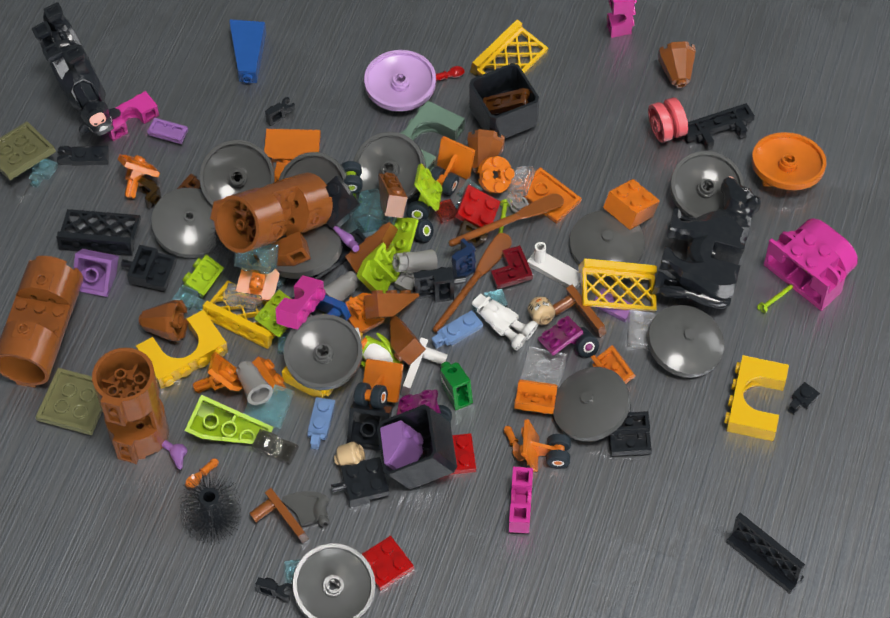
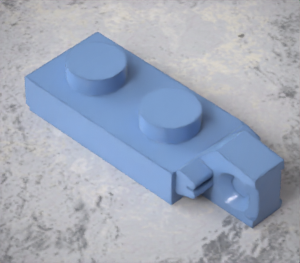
[431,310,483,349]
[308,397,336,450]

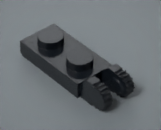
[57,146,109,166]

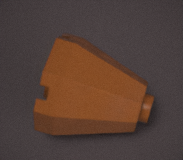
[658,41,696,88]
[467,129,505,176]
[139,300,188,341]

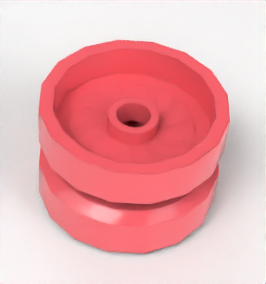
[648,97,688,143]

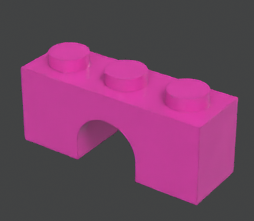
[606,0,637,38]
[107,91,160,141]
[275,275,326,330]
[509,467,533,533]

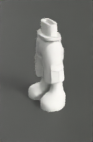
[472,293,538,351]

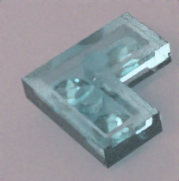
[244,384,295,428]

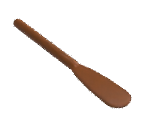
[448,194,564,247]
[433,233,512,333]

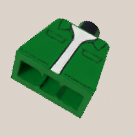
[440,362,473,411]

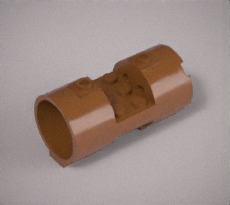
[210,173,333,253]
[0,256,84,388]
[92,348,169,464]

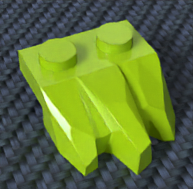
[356,242,400,293]

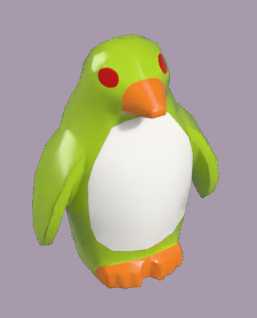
[361,333,404,368]

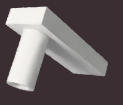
[527,242,581,289]
[401,337,448,396]

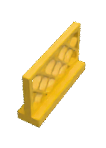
[470,19,549,76]
[578,258,657,312]
[203,281,276,349]

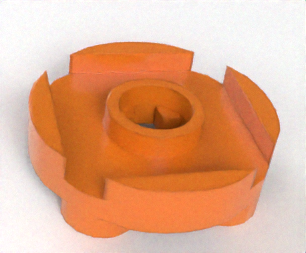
[478,156,515,193]

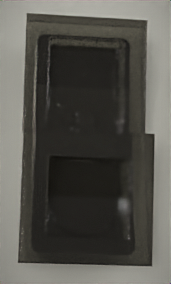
[252,429,299,464]

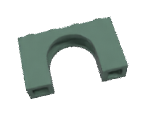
[400,100,465,172]

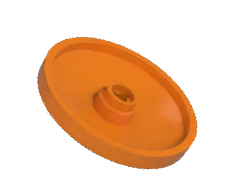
[752,132,826,190]

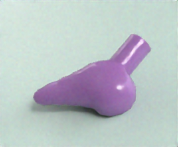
[333,226,359,252]
[162,440,188,470]

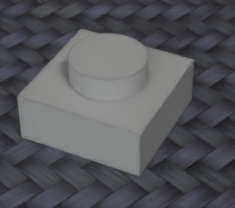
[395,272,414,293]

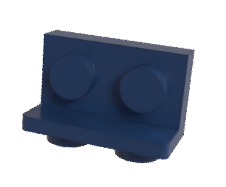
[452,238,476,277]

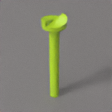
[498,199,511,233]
[757,284,793,313]

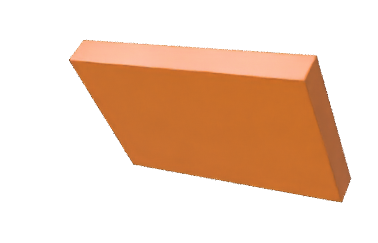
[264,129,321,162]
[515,167,582,224]

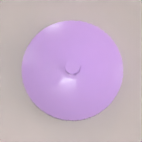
[364,50,436,111]

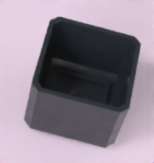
[469,63,539,138]
[377,404,457,489]

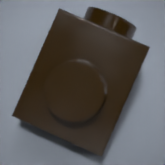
[138,176,162,209]
[457,220,488,248]

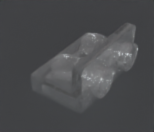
[223,283,264,311]

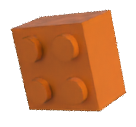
[603,179,660,230]

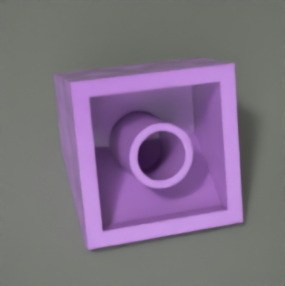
[73,249,119,297]
[380,420,423,470]

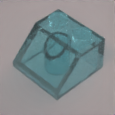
[351,189,397,233]

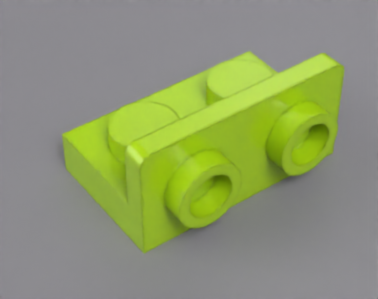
[181,255,224,298]

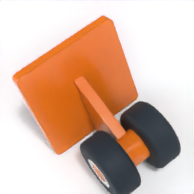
[431,136,475,195]
[354,359,403,409]
[520,419,571,472]

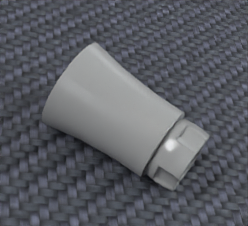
[392,249,438,273]
[324,271,361,302]
[236,361,273,405]

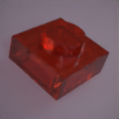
[434,199,457,223]

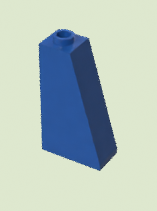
[230,19,266,83]

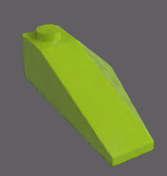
[185,395,274,445]

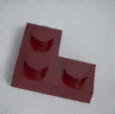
[491,245,533,290]

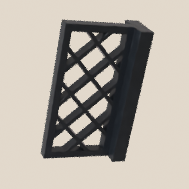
[56,209,141,256]
[726,512,805,594]

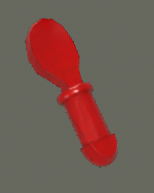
[436,66,465,81]

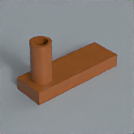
[553,284,606,338]
[249,488,309,544]

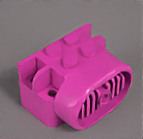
[764,218,858,311]

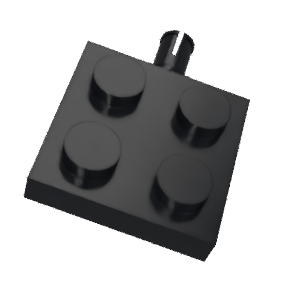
[325,176,360,229]
[121,245,177,291]
[413,267,466,303]
[609,404,652,456]
[331,457,389,508]

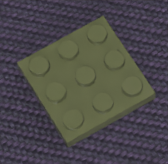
[0,122,56,180]
[36,368,103,435]

